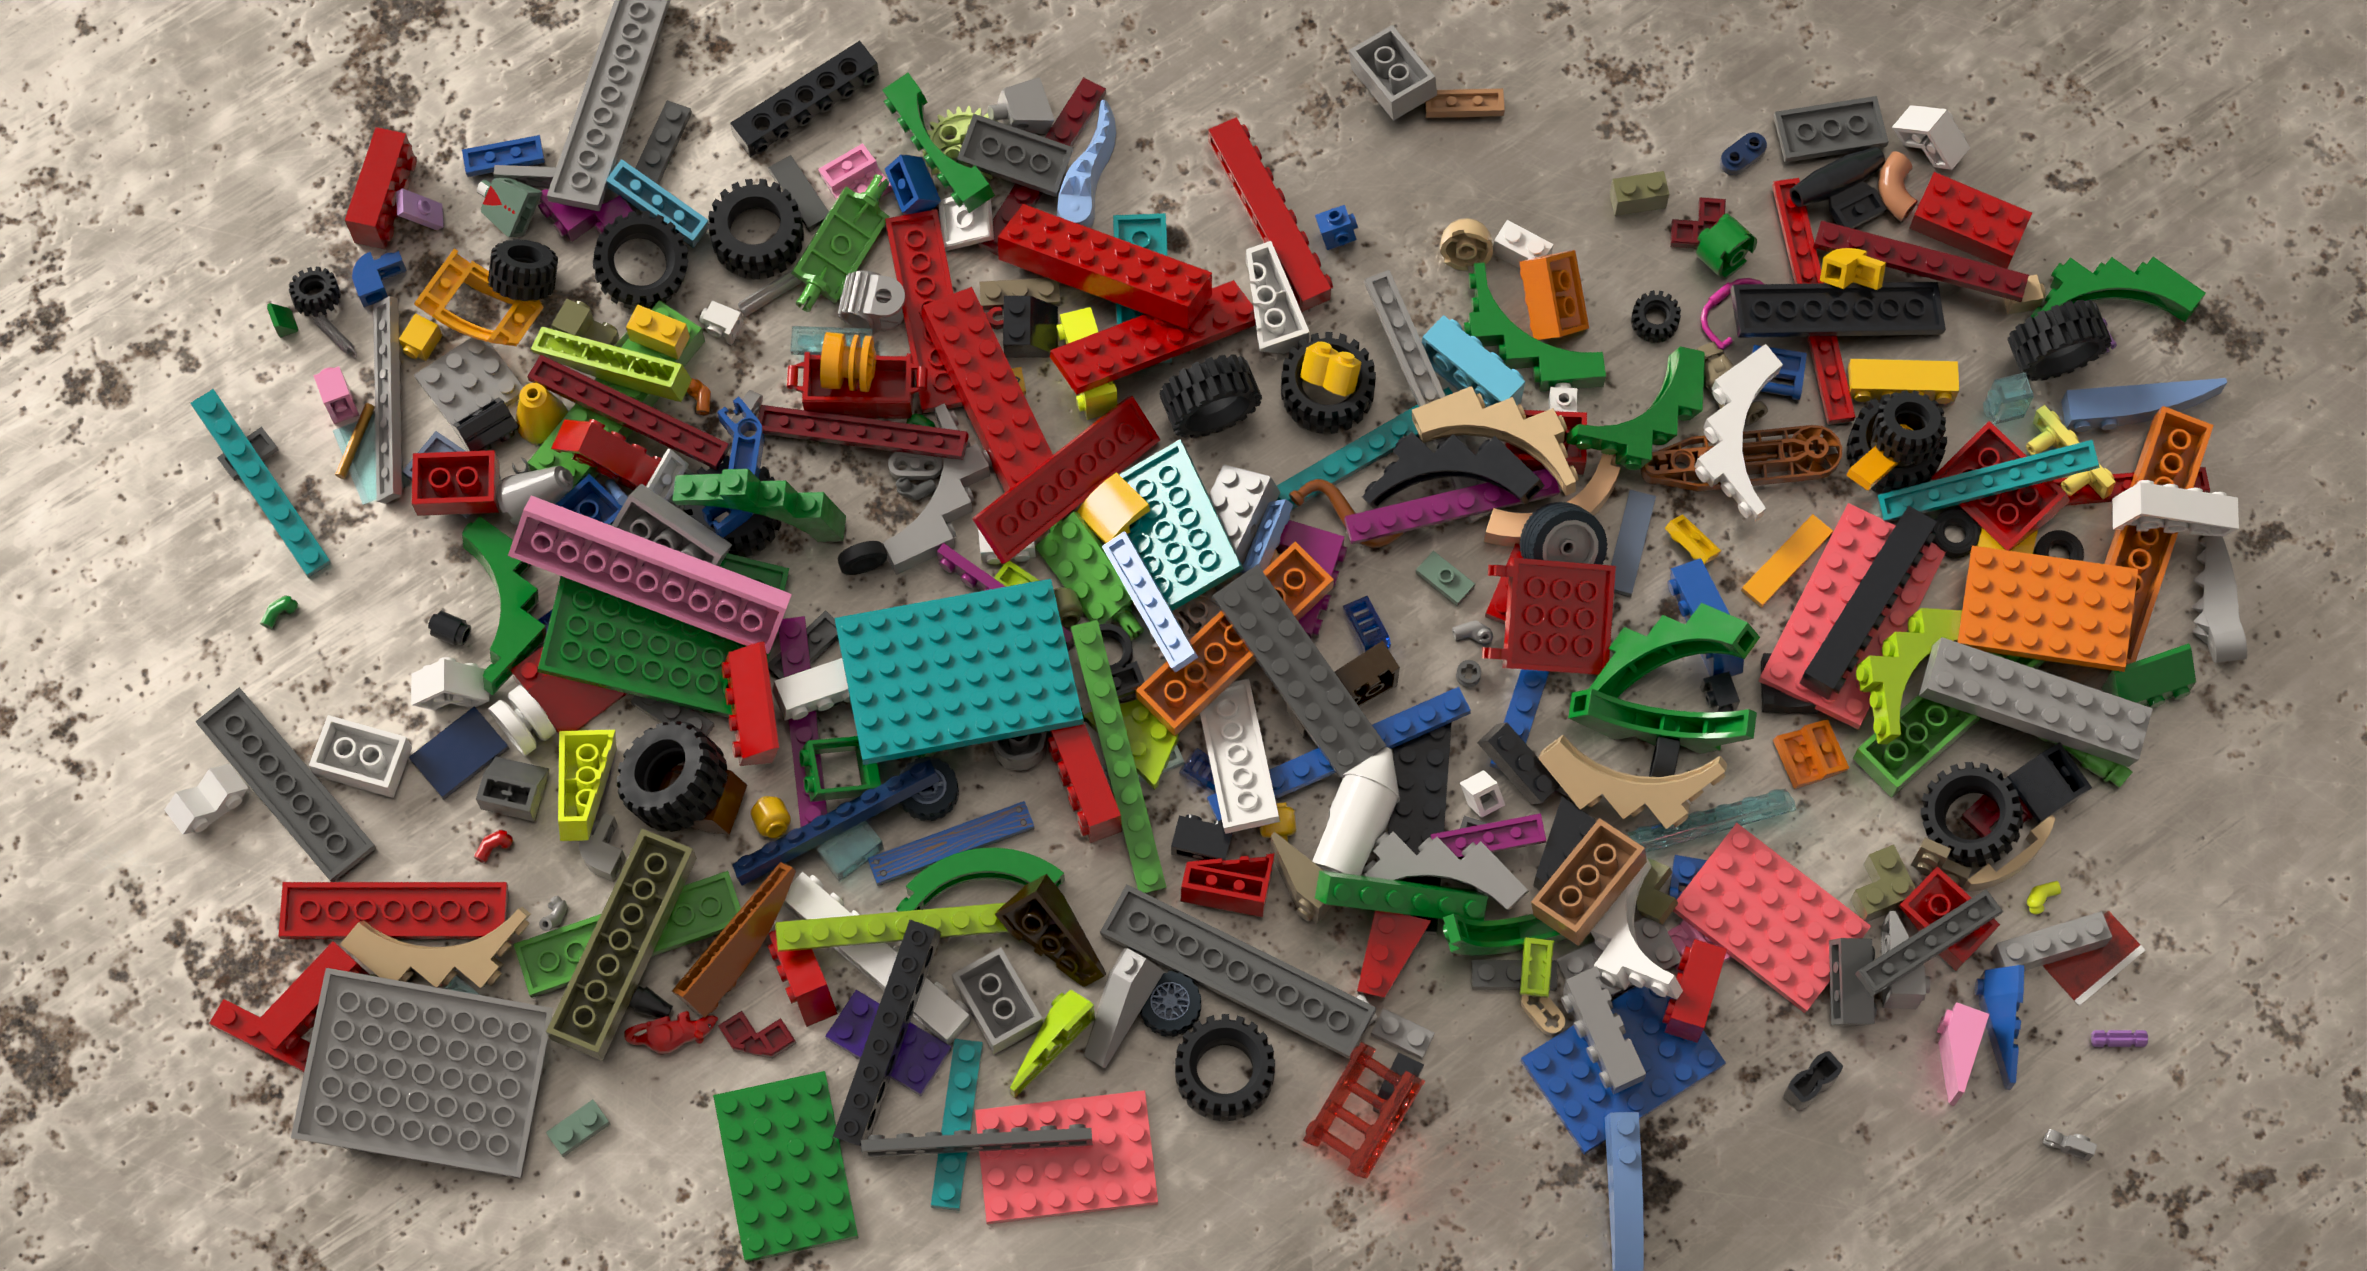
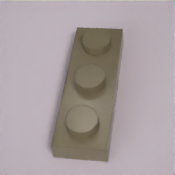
[979,278,1060,310]

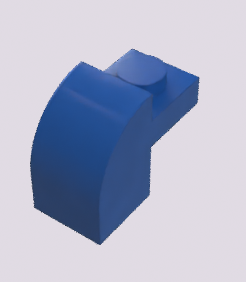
[352,251,407,307]

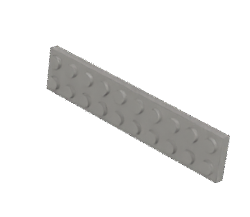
[547,0,671,211]

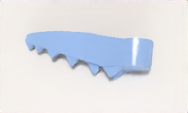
[1057,100,1116,228]

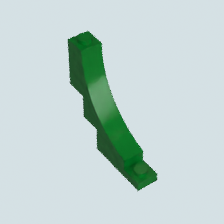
[462,516,546,696]

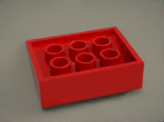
[1931,421,2070,551]
[510,645,627,734]

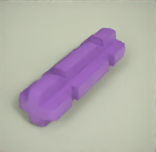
[2091,1030,2148,1047]

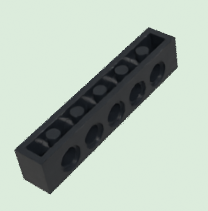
[730,40,879,157]

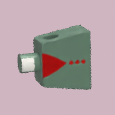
[477,178,543,237]

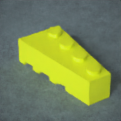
[1056,307,1118,420]
[558,730,617,841]

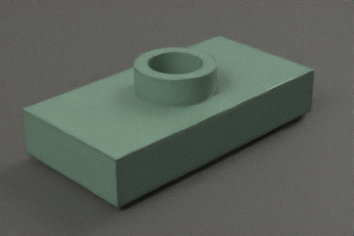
[1416,550,1475,606]

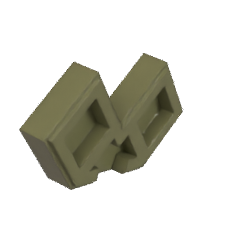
[1636,858,1678,925]

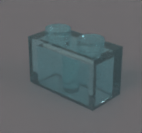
[1983,372,2034,425]
[817,820,884,882]

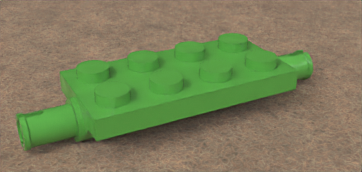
[791,174,890,312]
[1035,512,1144,640]

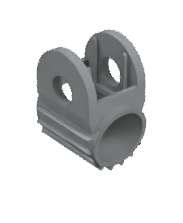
[838,271,905,331]

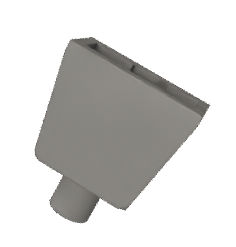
[988,78,1054,134]

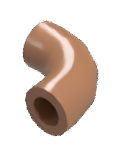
[1878,151,1918,222]

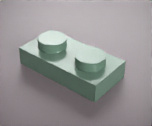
[546,1099,610,1157]

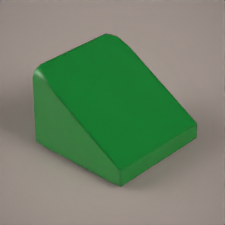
[267,303,298,338]

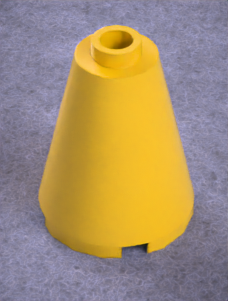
[515,383,568,445]

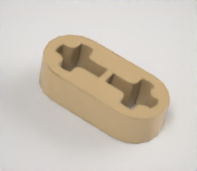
[1521,995,1565,1037]

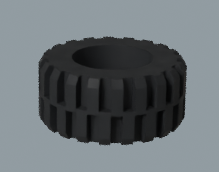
[617,721,727,832]

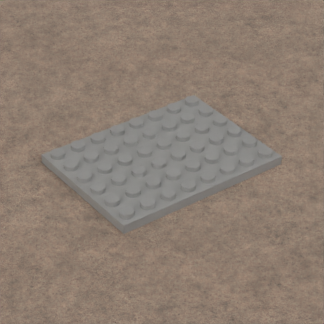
[291,968,554,1178]

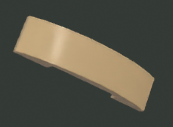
[1963,815,2055,892]

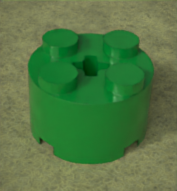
[1696,213,1757,277]

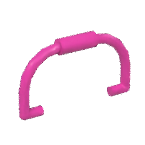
[1701,278,1764,350]

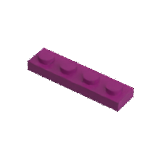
[1431,813,1546,859]

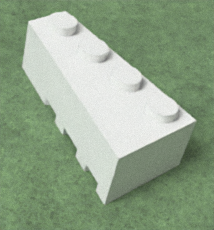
[2112,480,2239,537]

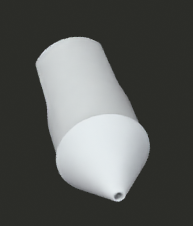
[1312,747,1400,876]

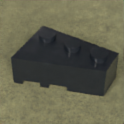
[1533,796,1597,890]

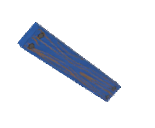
[868,801,1035,886]

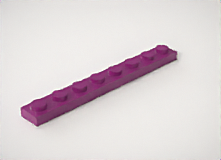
[1344,469,1560,544]
[779,616,828,827]

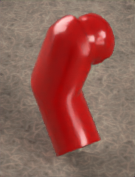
[474,830,513,864]

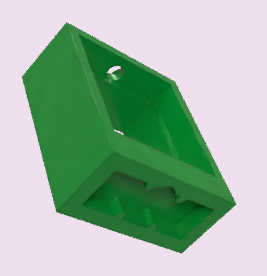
[799,736,881,802]

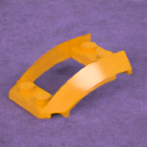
[414,248,544,347]

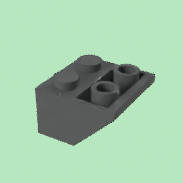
[476,757,550,821]

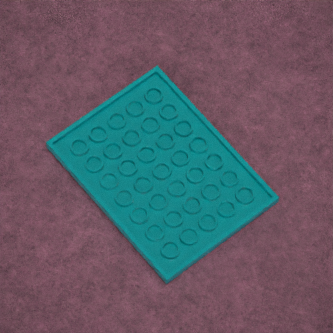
[834,579,1084,765]

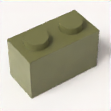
[1609,171,1670,216]

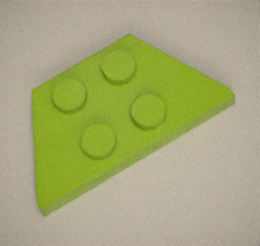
[1084,700,1179,790]

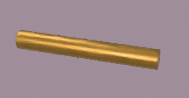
[335,403,375,479]

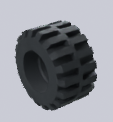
[488,239,558,301]
[1872,390,1946,465]

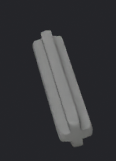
[738,270,802,316]

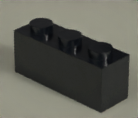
[1477,722,1560,804]

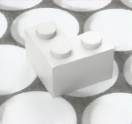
[1892,105,1970,170]
[411,657,489,710]

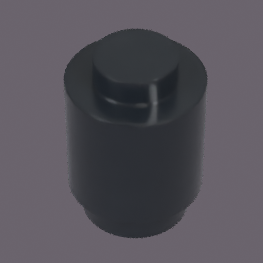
[428,611,471,646]

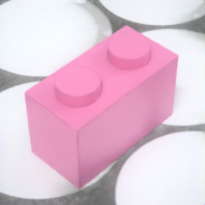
[313,366,359,424]

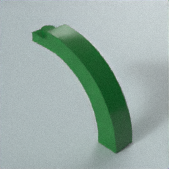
[896,848,1065,912]
[1443,914,1567,955]

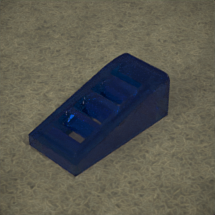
[1343,596,1391,652]
[1179,748,1216,794]

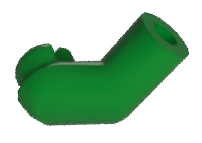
[260,595,298,629]

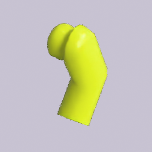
[2027,880,2061,915]

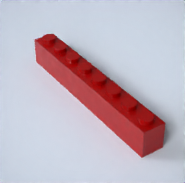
[1208,117,1333,312]

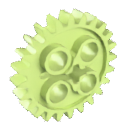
[922,106,998,180]

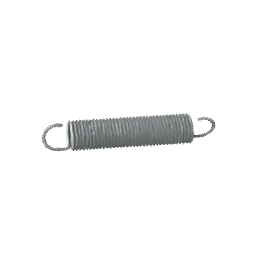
[312,313,357,358]

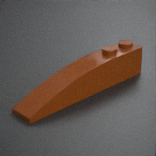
[672,862,796,1018]

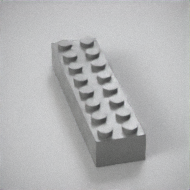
[1919,637,2153,767]

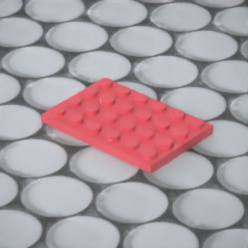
[1673,823,1871,1013]
[975,1090,1158,1224]

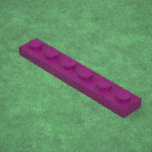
[937,543,1075,652]

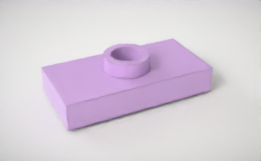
[396,188,443,230]

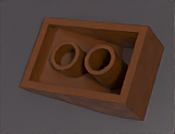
[659,765,747,835]

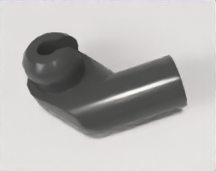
[896,477,937,500]

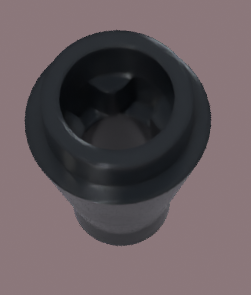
[629,986,673,1018]

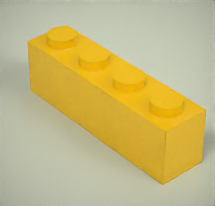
[1847,359,1959,404]

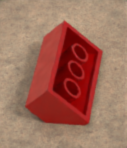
[722,641,779,766]

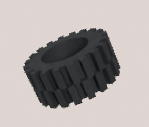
[708,179,804,279]
[593,211,688,309]
[2007,300,2112,381]
[1281,332,1376,434]
[1159,354,1262,438]
[1846,393,1947,494]
[684,456,782,557]
[1921,762,2024,867]
[1175,1014,1275,1121]

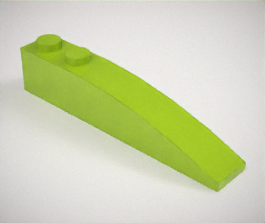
[531,327,692,402]

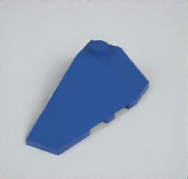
[1975,965,2024,1090]

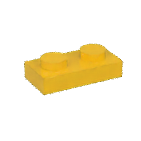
[1664,514,1721,565]

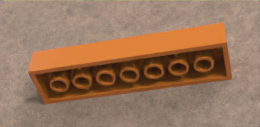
[1136,541,1334,736]

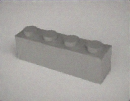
[1990,911,2112,971]

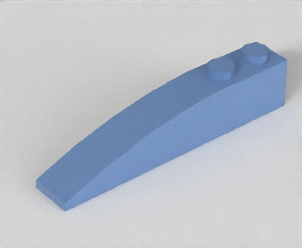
[2061,378,2227,432]
[1605,1112,1644,1271]

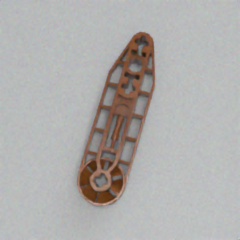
[1641,425,1842,491]

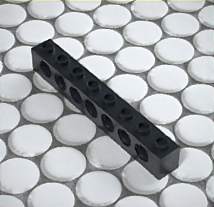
[833,920,942,1146]

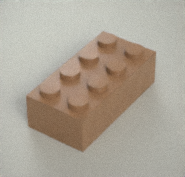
[1531,818,1647,946]

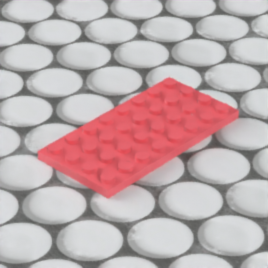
[1758,503,1946,730]

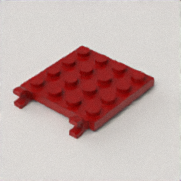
[1482,558,1616,675]

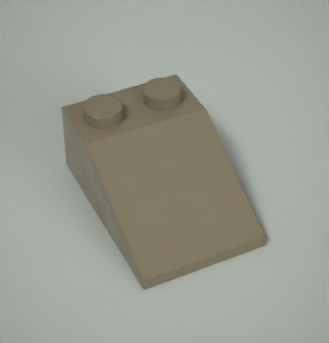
[1270,832,1333,924]

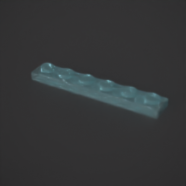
[1627,788,1796,852]

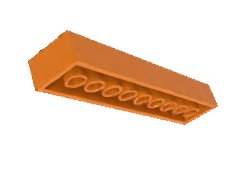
[2104,406,2214,665]

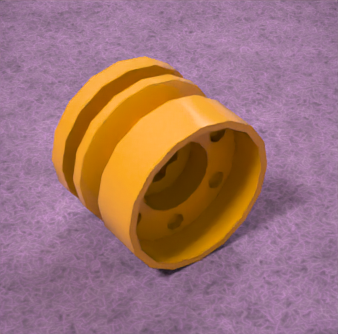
[820,332,876,392]

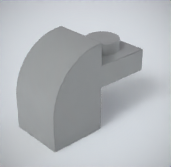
[579,813,626,882]

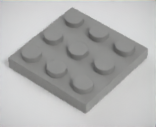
[414,337,523,438]

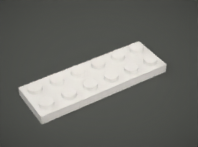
[1200,679,1280,834]

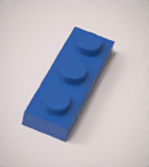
[462,135,545,177]

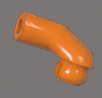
[687,378,711,416]

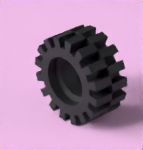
[289,267,341,317]
[1631,290,1681,343]

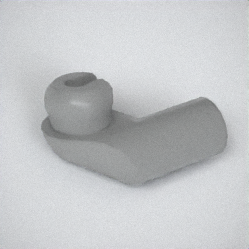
[1452,621,1493,644]
[539,896,568,931]

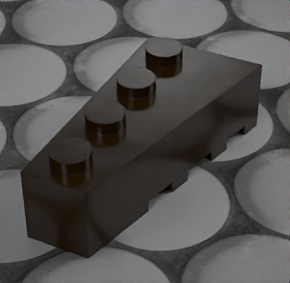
[1286,641,1400,738]

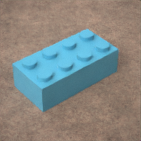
[1422,315,1525,408]

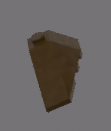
[995,874,1106,987]

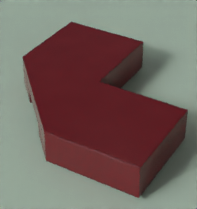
[1670,197,1726,249]
[718,1011,796,1059]

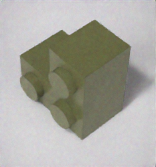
[551,299,620,346]
[1851,844,1916,922]

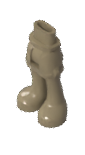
[1696,341,1768,426]

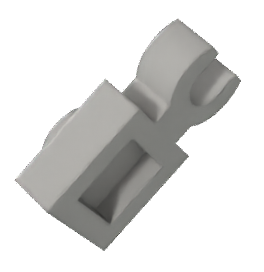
[2043,1129,2097,1161]

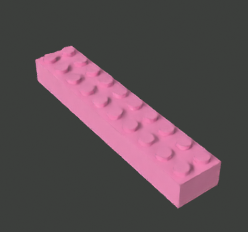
[508,495,792,654]

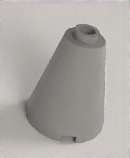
[497,466,573,526]

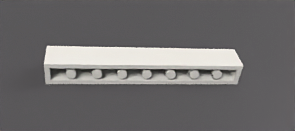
[783,872,971,1045]

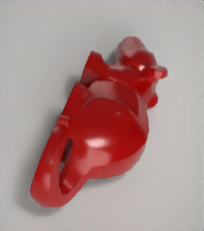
[624,1011,718,1054]

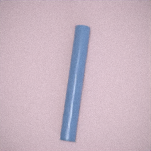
[605,479,628,506]

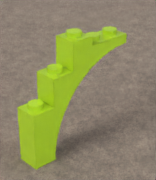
[1856,608,1962,744]

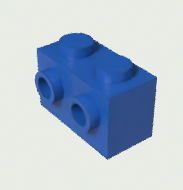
[885,154,941,214]

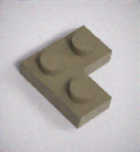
[1911,837,1972,888]

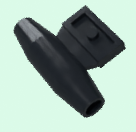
[1790,147,1888,229]

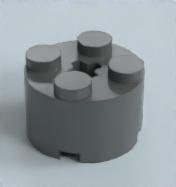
[992,731,1047,770]

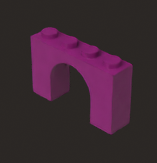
[1276,520,1348,640]

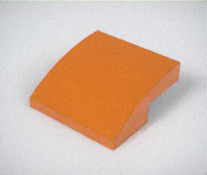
[1773,719,1850,789]

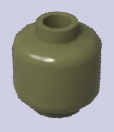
[1054,587,1083,629]

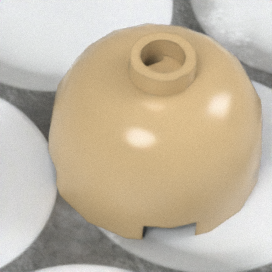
[1440,218,1493,271]

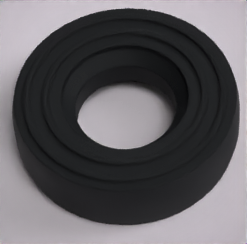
[1932,509,1980,558]
[2034,530,2084,561]
[837,541,887,575]

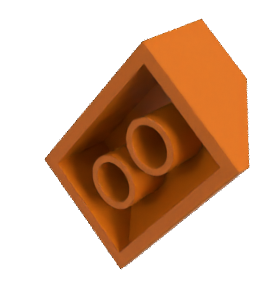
[1519,250,1589,340]

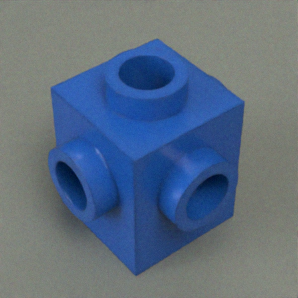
[1315,205,1358,250]

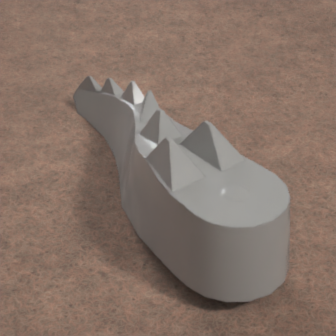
[2192,535,2247,663]

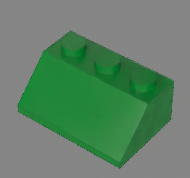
[2101,643,2196,708]

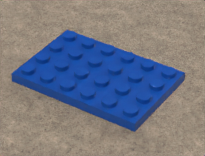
[1520,986,1726,1154]

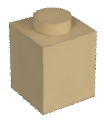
[2003,275,2046,315]

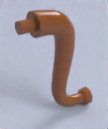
[1289,479,1404,548]

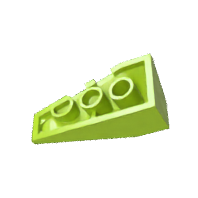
[1010,989,1095,1098]

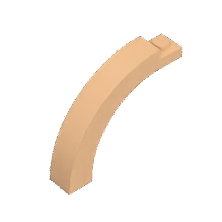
[1484,453,1620,547]

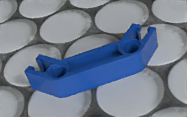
[702,397,765,538]

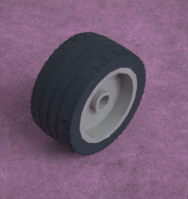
[1520,502,1608,565]

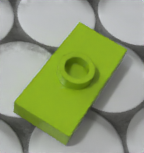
[1519,937,1554,998]

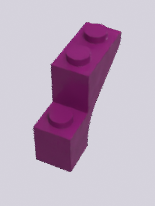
[538,189,633,242]

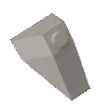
[1084,948,1164,1068]

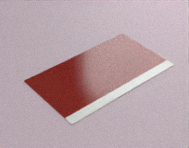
[2043,911,2145,1006]

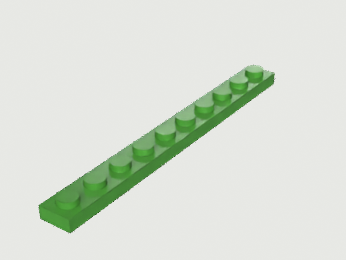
[1071,620,1167,894]

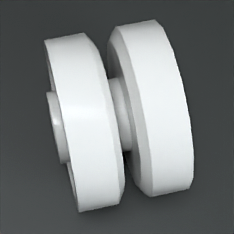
[488,685,557,756]

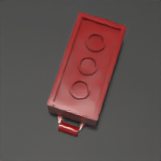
[787,352,928,419]

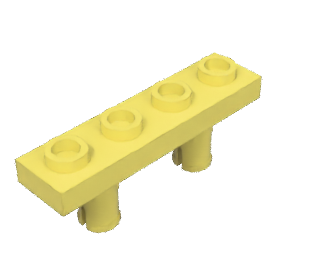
[2026,405,2115,499]

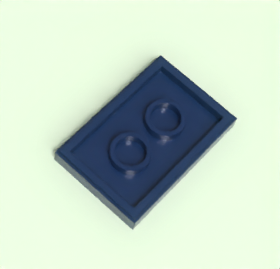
[409,706,510,800]

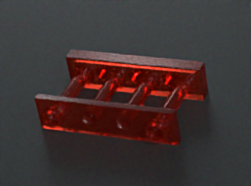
[1303,1042,1425,1179]

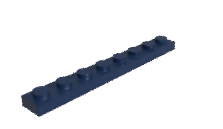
[732,759,940,886]

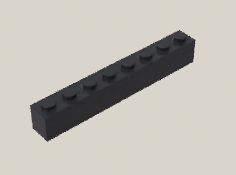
[1800,505,1937,700]

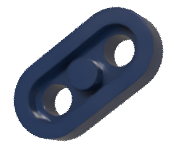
[1720,132,1767,175]

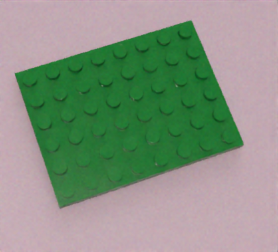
[537,524,789,718]

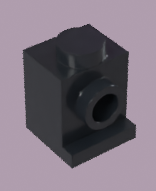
[1700,671,1740,712]

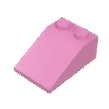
[1937,1002,1989,1106]

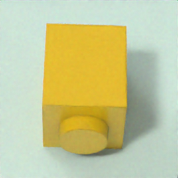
[399,313,443,361]

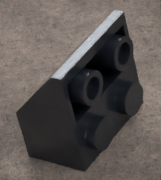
[2007,742,2092,823]

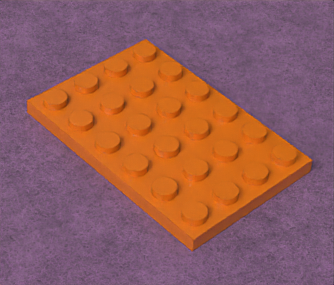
[1958,546,2138,672]

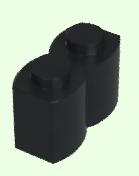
[1783,1051,1843,1110]

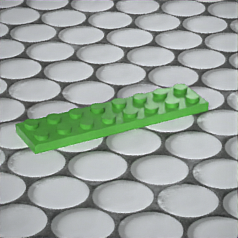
[513,871,741,998]

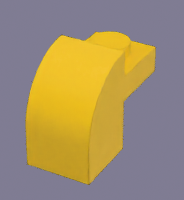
[1820,248,1886,290]

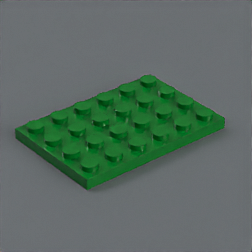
[713,1071,859,1263]

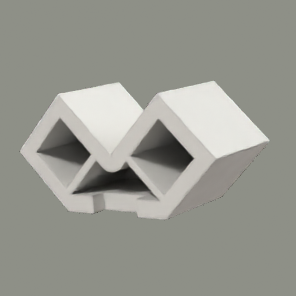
[164,764,248,835]

